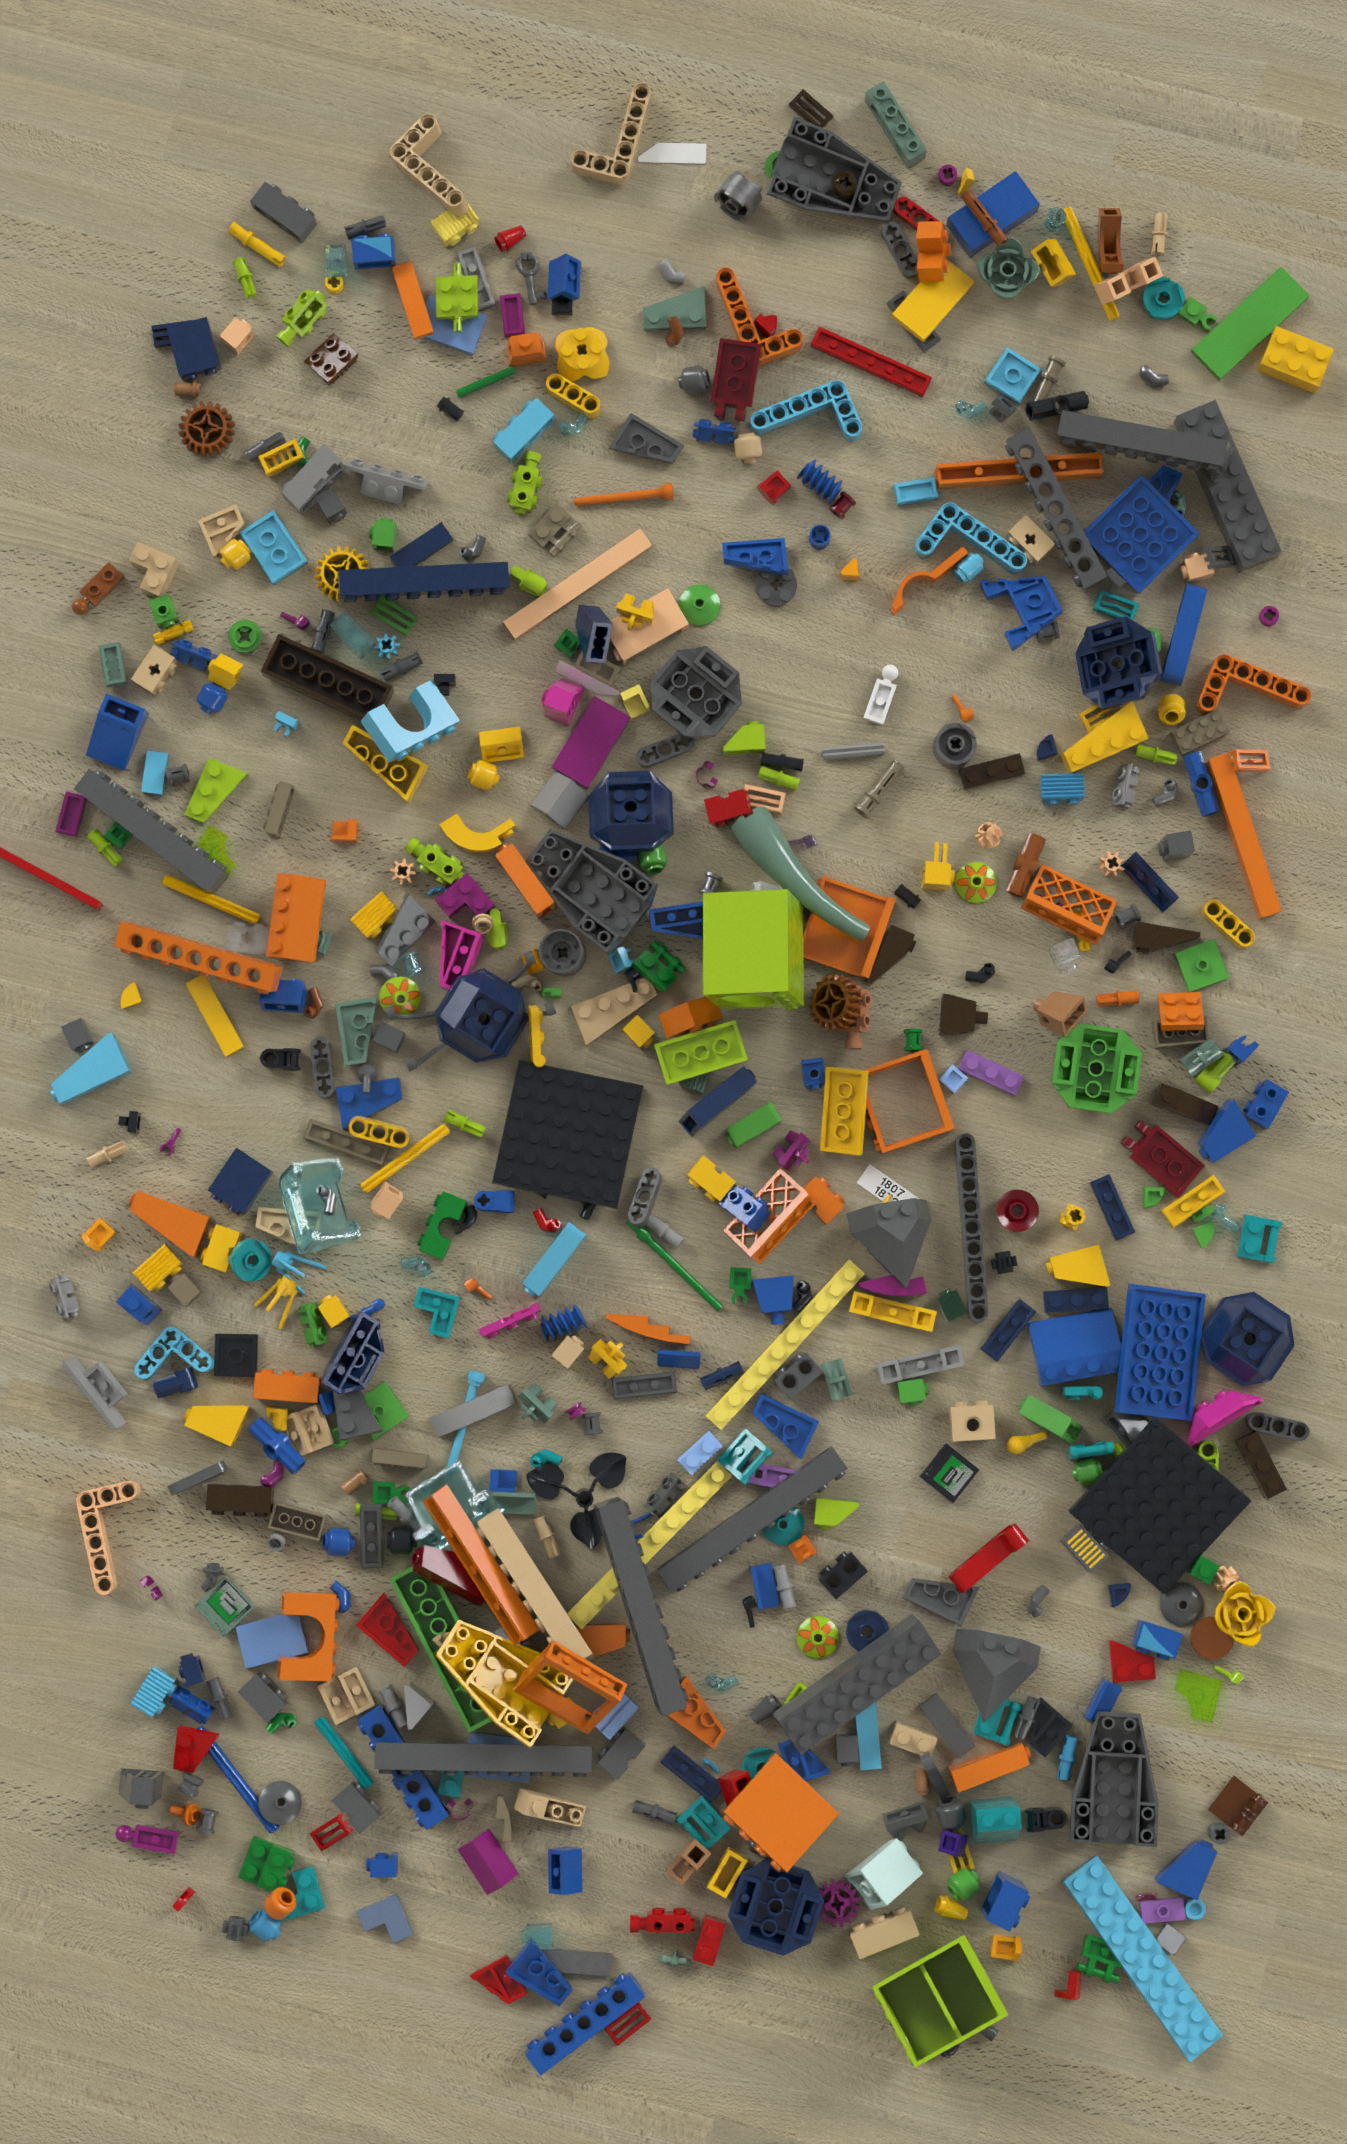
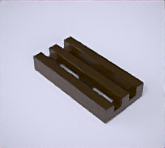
[789,89,834,128]

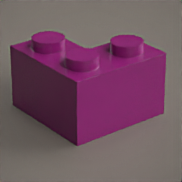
[435,873,496,919]

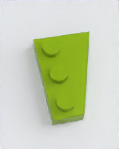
[184,758,248,824]

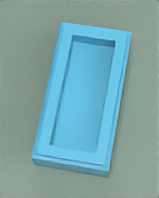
[894,477,938,506]
[141,751,169,795]

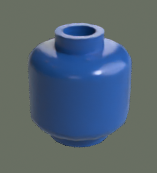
[197,682,228,714]
[323,1528,355,1556]

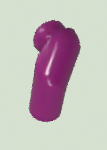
[260,1459,284,1487]

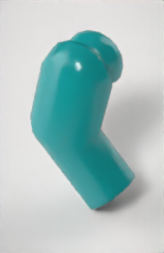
[530,1449,563,1468]

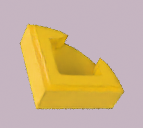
[958,168,975,196]
[121,982,143,1009]
[266,1405,288,1431]

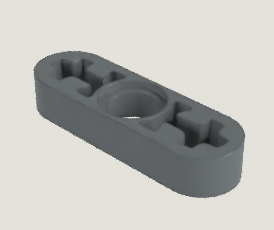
[882,222,918,279]
[636,733,694,767]
[310,1037,335,1098]
[628,1167,662,1228]
[167,1460,228,1496]
[919,1752,950,1799]

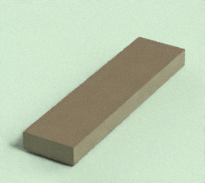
[303,1119,390,1167]

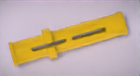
[227,222,286,268]

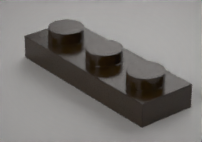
[959,753,1025,790]

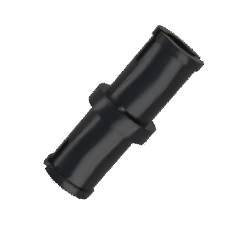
[760,752,804,772]

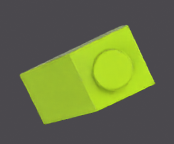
[723,721,766,755]
[813,1498,859,1530]

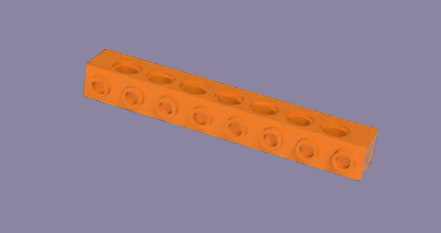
[114,921,283,994]

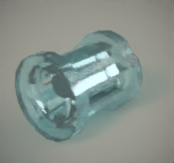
[1045,207,1066,232]
[400,951,425,977]

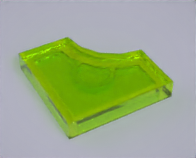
[197,825,236,882]
[1175,1669,1223,1722]

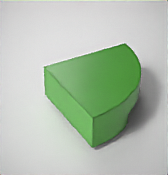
[541,988,562,999]
[1143,1187,1165,1209]
[1190,1205,1215,1224]
[1192,1220,1214,1248]

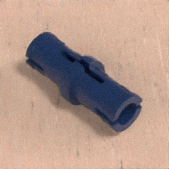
[700,1361,744,1390]

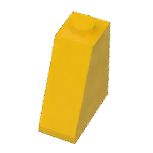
[1046,1244,1110,1287]
[183,1405,251,1446]

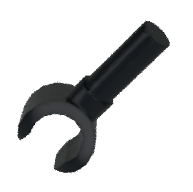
[1104,950,1132,973]
[624,967,640,992]
[742,1596,756,1628]

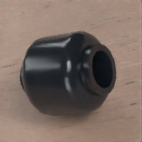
[387,1527,417,1555]

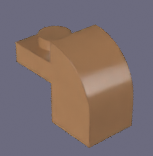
[665,1838,711,1885]

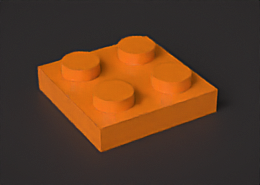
[1158,992,1204,1031]

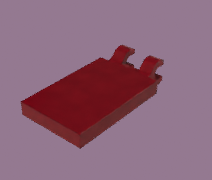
[711,338,762,422]
[1121,1120,1205,1198]

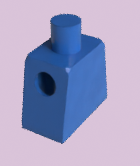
[753,1275,794,1325]
[117,1283,162,1326]

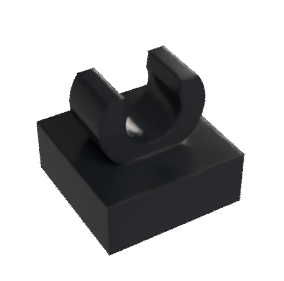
[434,674,456,696]
[118,1111,141,1134]

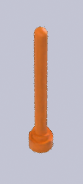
[574,483,674,506]

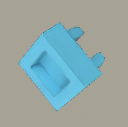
[274,711,299,737]
[608,946,635,974]

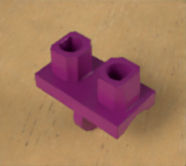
[773,1130,811,1171]

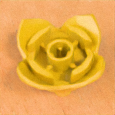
[555,327,610,381]
[1215,1581,1276,1647]

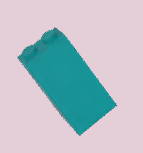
[969,1796,1022,1844]

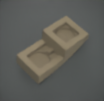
[496,1794,513,1842]

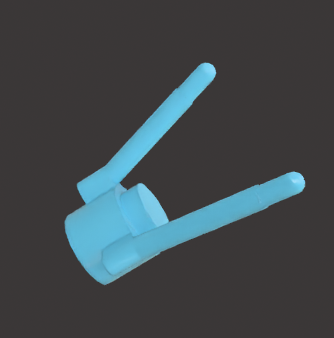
[271,1250,327,1295]

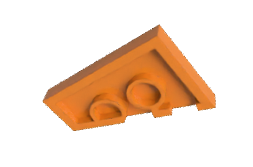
[667,1676,726,1749]

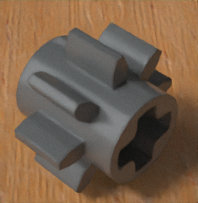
[222,1916,249,1941]

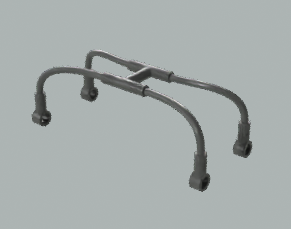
[385,951,557,1072]

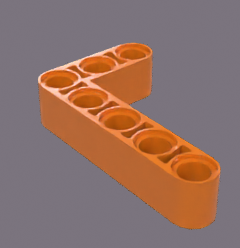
[716,267,803,366]
[1196,654,1312,715]

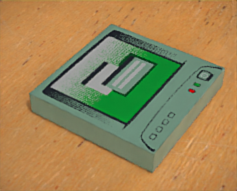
[195,1575,256,1637]

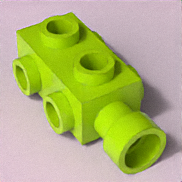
[276,289,328,347]
[507,450,543,515]
[404,837,464,887]

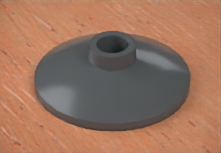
[1160,1583,1203,1626]
[258,1781,302,1825]

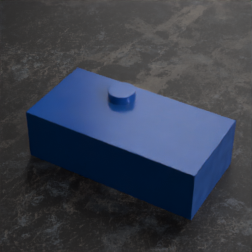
[946,171,1040,258]

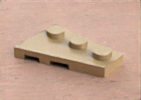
[255,1207,322,1256]

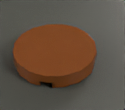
[1190,1616,1234,1660]

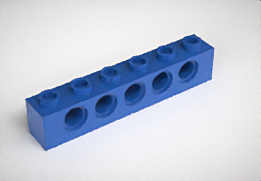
[357,1703,450,1830]
[525,1972,646,2076]

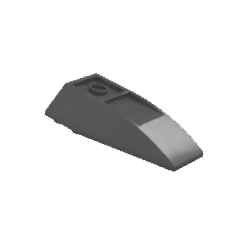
[767,117,902,222]
[526,829,658,953]
[1070,1711,1159,1847]

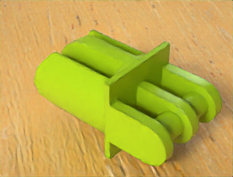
[510,566,547,597]
[487,908,508,950]

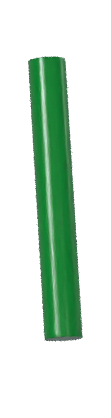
[456,366,516,398]

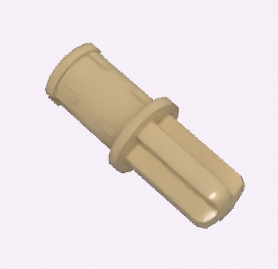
[1151,212,1168,255]
[86,1140,129,1168]
[533,1515,560,1559]

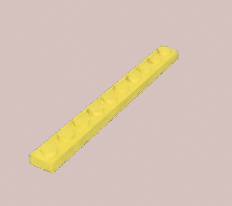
[706,1259,865,1430]
[567,1461,732,1630]

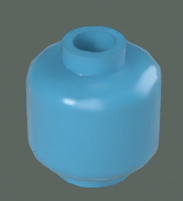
[249,1909,281,1942]

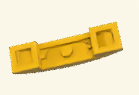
[849,1291,937,1332]

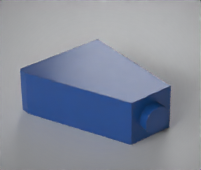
[1197,1099,1256,1163]
[1154,1839,1217,1900]

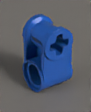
[474,1190,515,1213]

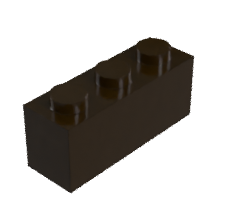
[1234,1431,1287,1499]
[206,1484,274,1517]

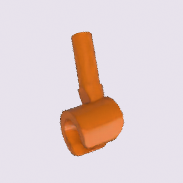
[951,695,974,721]
[464,1278,492,1300]

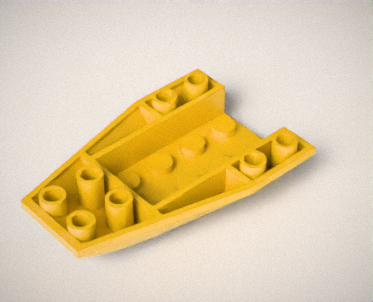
[435,1620,573,1748]

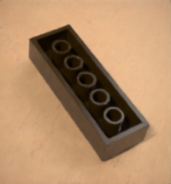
[261,634,394,721]

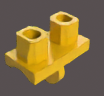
[616,593,654,631]
[588,1339,628,1378]

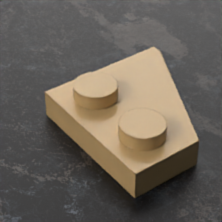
[198,504,245,559]

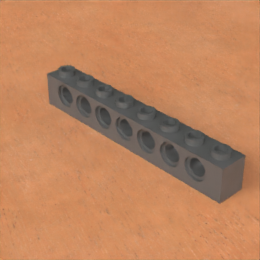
[1005,427,1107,590]

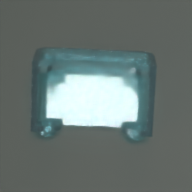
[279,1157,361,1254]

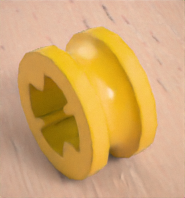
[325,273,344,294]

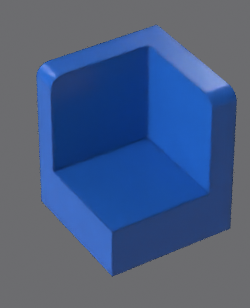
[489,1469,517,1493]

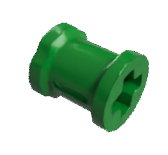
[904,1029,923,1051]

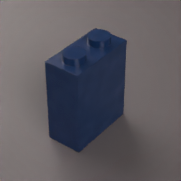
[166,317,222,381]
[208,1148,274,1215]

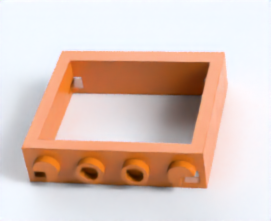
[865,1049,955,1154]
[514,1640,627,1735]

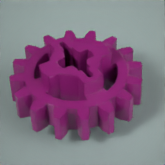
[818,1879,860,1927]

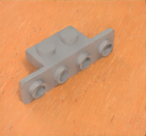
[344,459,429,505]
[62,1356,127,1431]

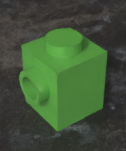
[369,518,397,552]
[149,594,179,629]
[896,1378,929,1406]

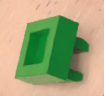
[554,629,581,659]
[104,821,133,850]

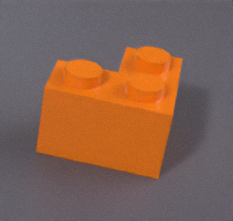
[916,221,951,282]
[659,997,723,1038]

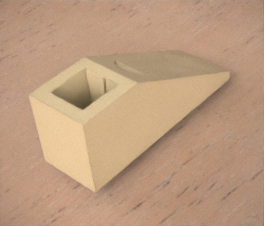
[514,1788,587,1827]

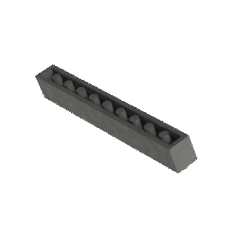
[657,1445,848,1592]
[374,1742,592,1777]

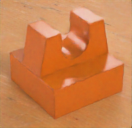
[788,1534,817,1564]

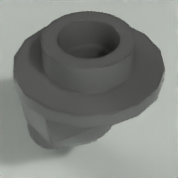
[357,1064,378,1094]
[201,1563,224,1592]

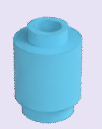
[953,553,984,584]

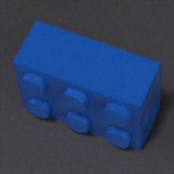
[980,1871,1030,1932]

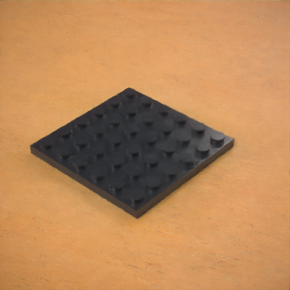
[492,1060,643,1209]
[1068,1416,1251,1595]

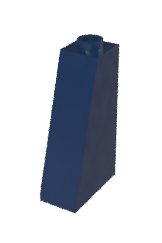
[678,1066,757,1137]

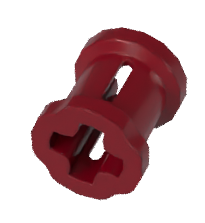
[829,491,856,520]

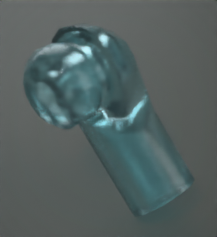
[559,412,589,436]
[1213,1204,1240,1233]

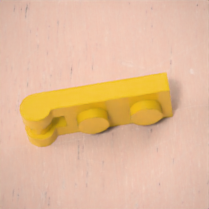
[528,1005,546,1067]

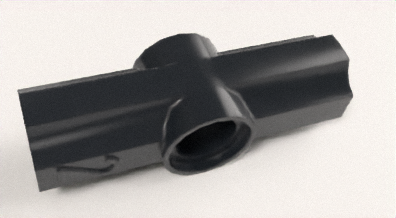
[1025,391,1089,421]

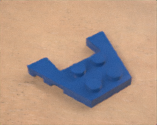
[980,576,1062,651]

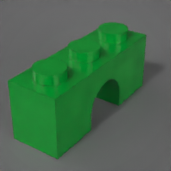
[417,1191,468,1260]

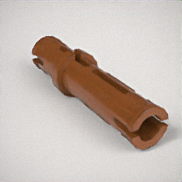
[960,189,1009,247]

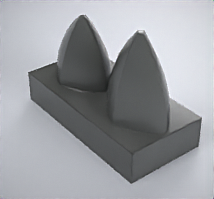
[882,1802,929,1841]

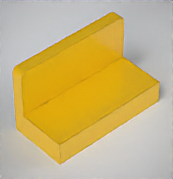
[479,727,525,763]

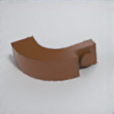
[1097,208,1124,274]

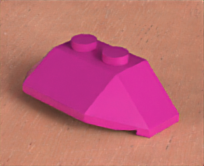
[1186,1389,1264,1446]

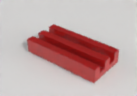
[309,1813,354,1852]
[604,2002,652,2046]

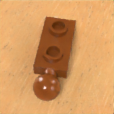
[72,562,124,615]

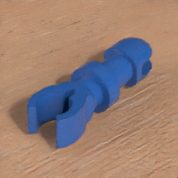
[347,1299,385,1322]

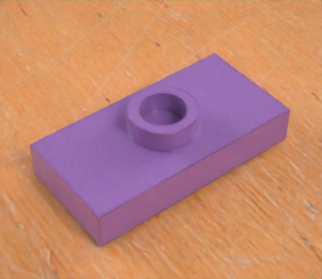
[1139,1897,1186,1924]

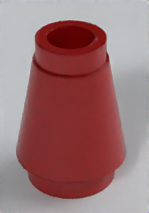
[494,225,526,252]

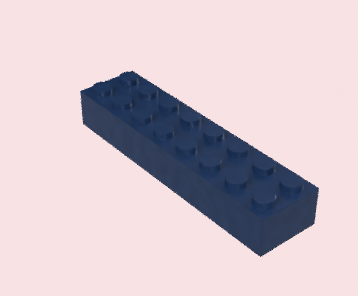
[337,562,509,603]

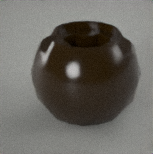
[831,172,857,198]

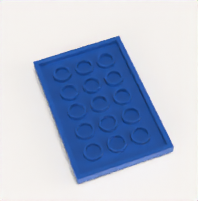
[1114,1284,1206,1421]

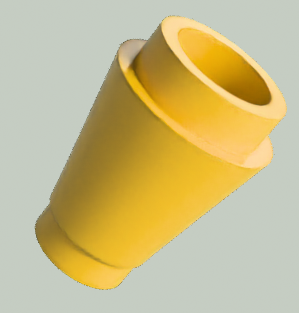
[934,1895,968,1921]

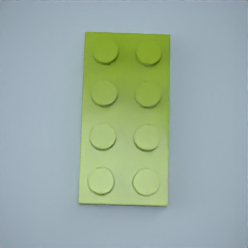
[654,1020,748,1085]

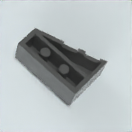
[119,1768,163,1809]

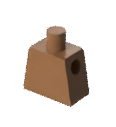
[1033,991,1088,1037]

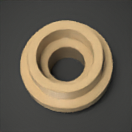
[472,914,493,934]

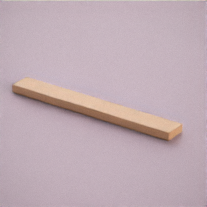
[503,529,652,640]

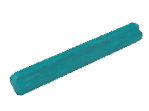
[314,1716,373,1789]

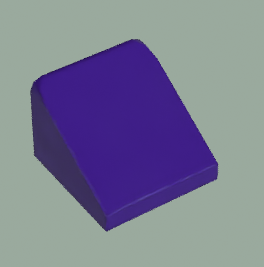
[938,1829,968,1857]

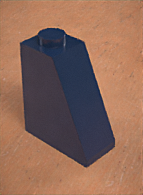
[575,605,613,663]

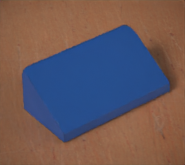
[657,1350,701,1369]

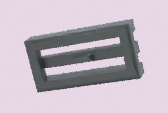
[1201,545,1236,570]

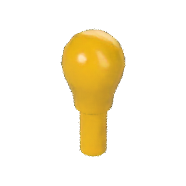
[1007,1431,1047,1455]

